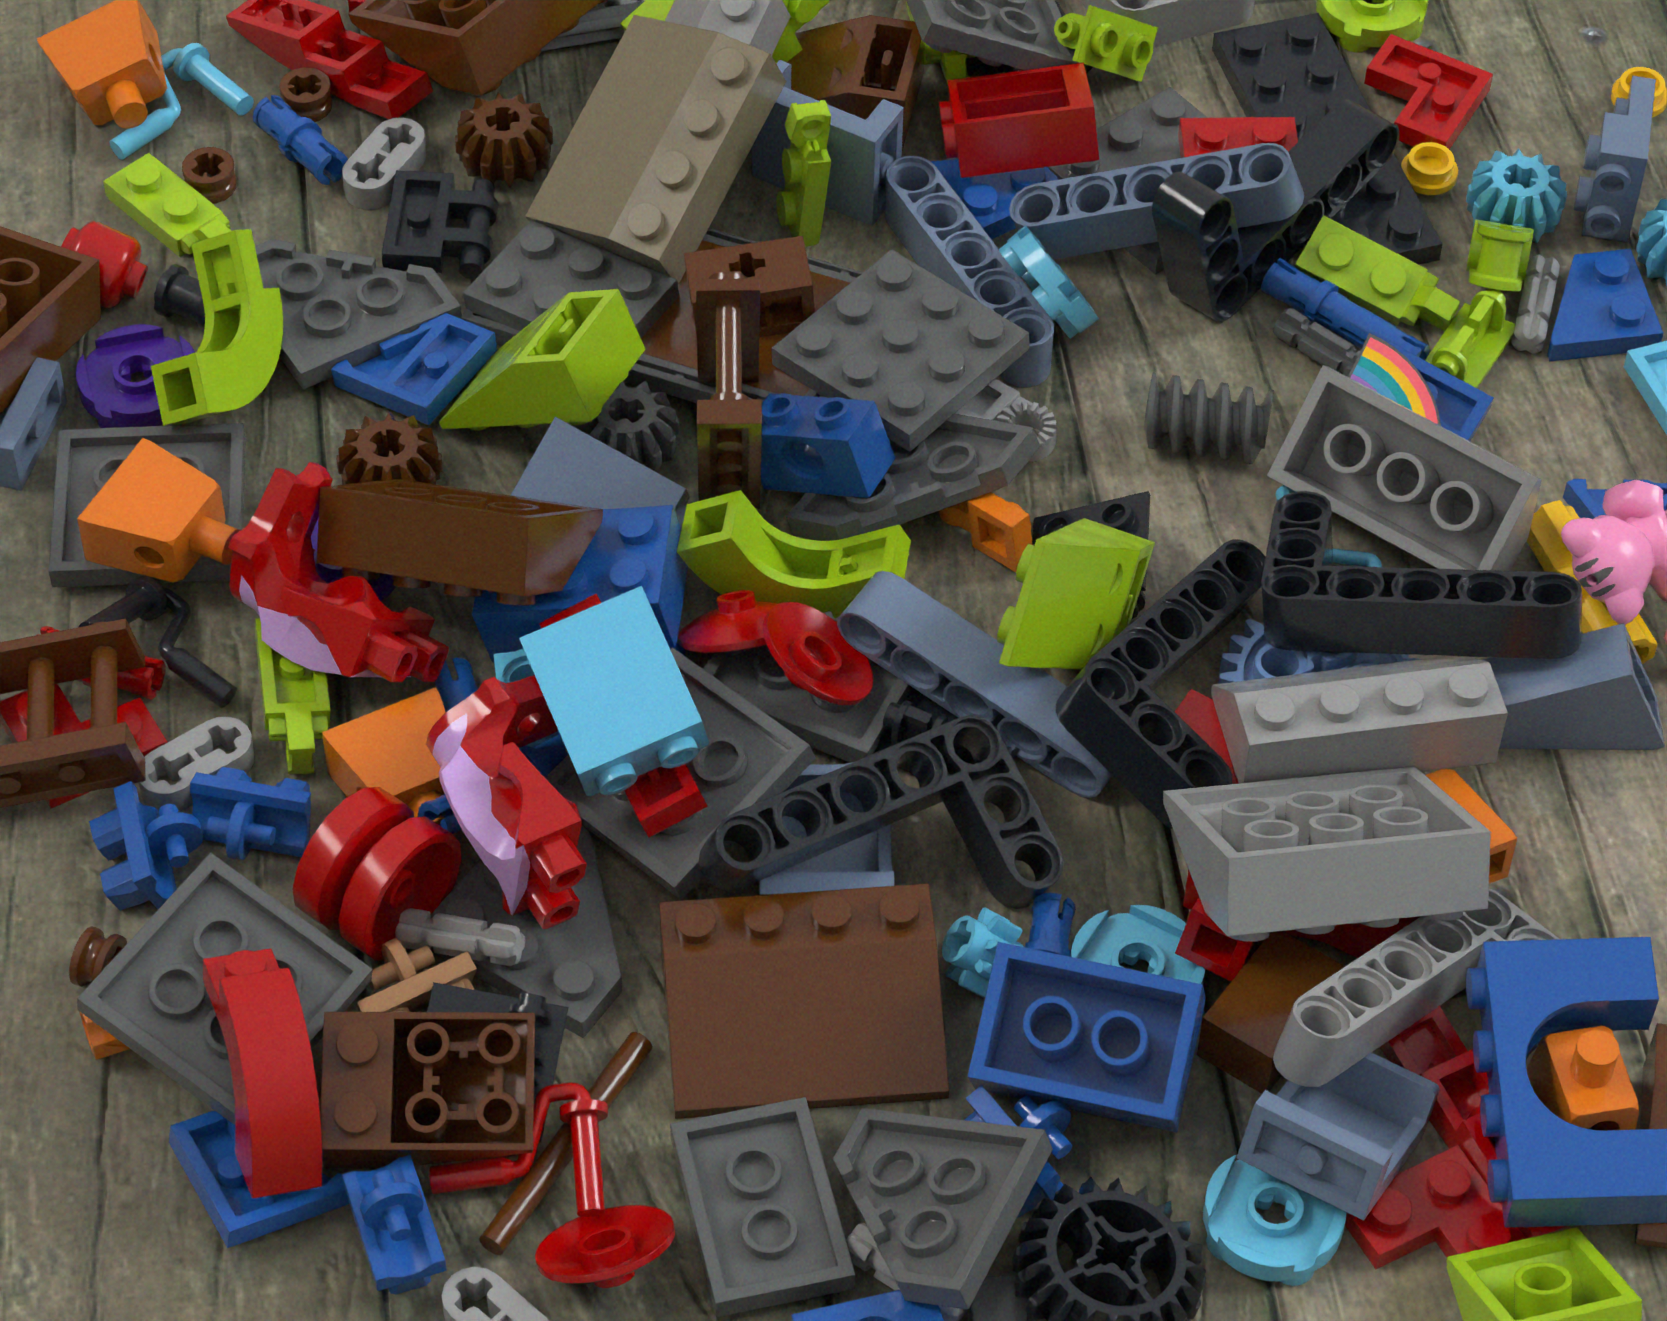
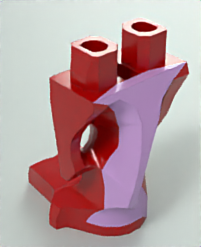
[228,462,449,682]
[426,675,587,929]

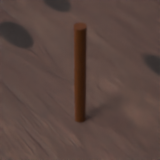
[479,1032,653,1255]

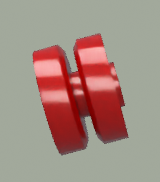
[292,787,462,961]

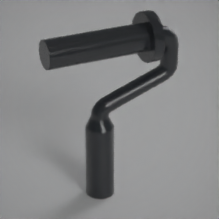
[79,576,237,708]

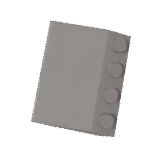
[1163,766,1491,941]

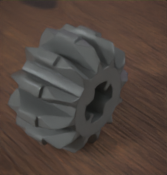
[575,381,679,473]

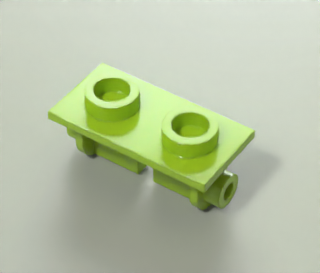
[1054,5,1158,82]
[1425,288,1515,388]

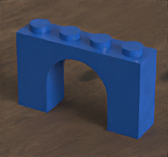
[1466,937,1667,1228]

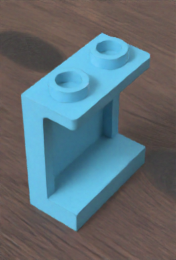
[519,586,709,796]

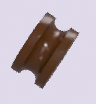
[279,67,333,122]
[182,147,237,204]
[69,926,127,987]

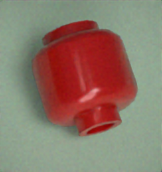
[61,221,148,309]

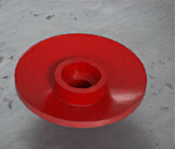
[678,590,779,653]
[763,602,873,705]
[535,1205,675,1288]

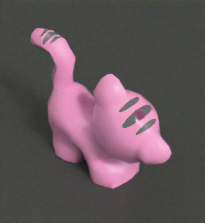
[1561,479,1667,645]

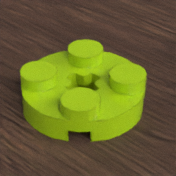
[1316,0,1429,53]

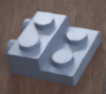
[1574,76,1656,242]

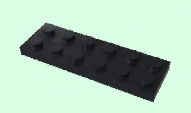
[1212,13,1443,265]

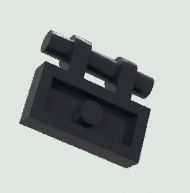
[382,170,498,279]

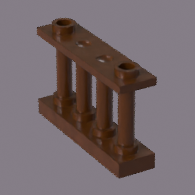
[696,272,762,509]
[0,619,146,808]

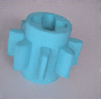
[942,907,1024,998]

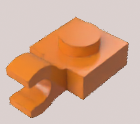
[939,492,1033,572]

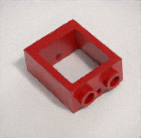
[939,62,1099,178]

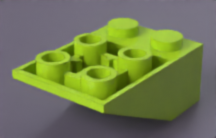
[439,289,646,431]
[997,518,1155,669]

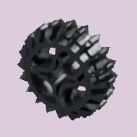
[1012,1176,1206,1321]

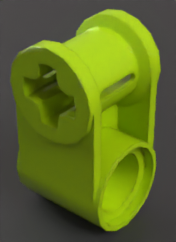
[1466,219,1534,291]

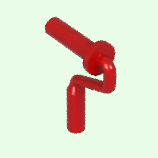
[429,1082,608,1217]

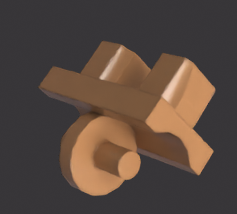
[356,938,477,1012]

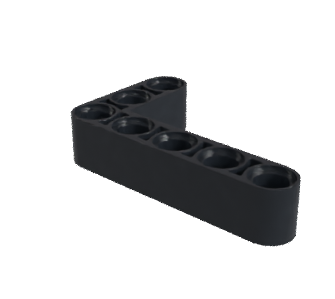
[1152,99,1399,322]
[1261,491,1582,659]
[1055,539,1265,829]
[699,715,1064,909]

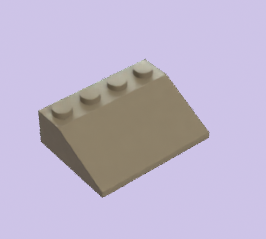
[525,15,787,284]

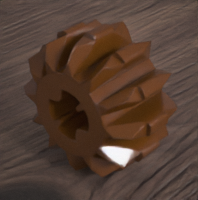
[455,92,553,188]
[336,411,443,485]

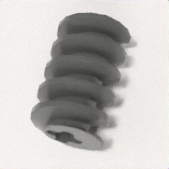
[1144,372,1274,464]

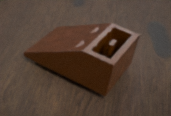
[787,15,925,151]
[320,1012,535,1168]

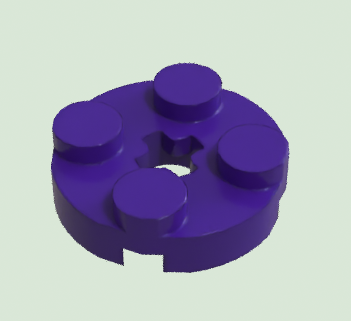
[76,324,195,428]

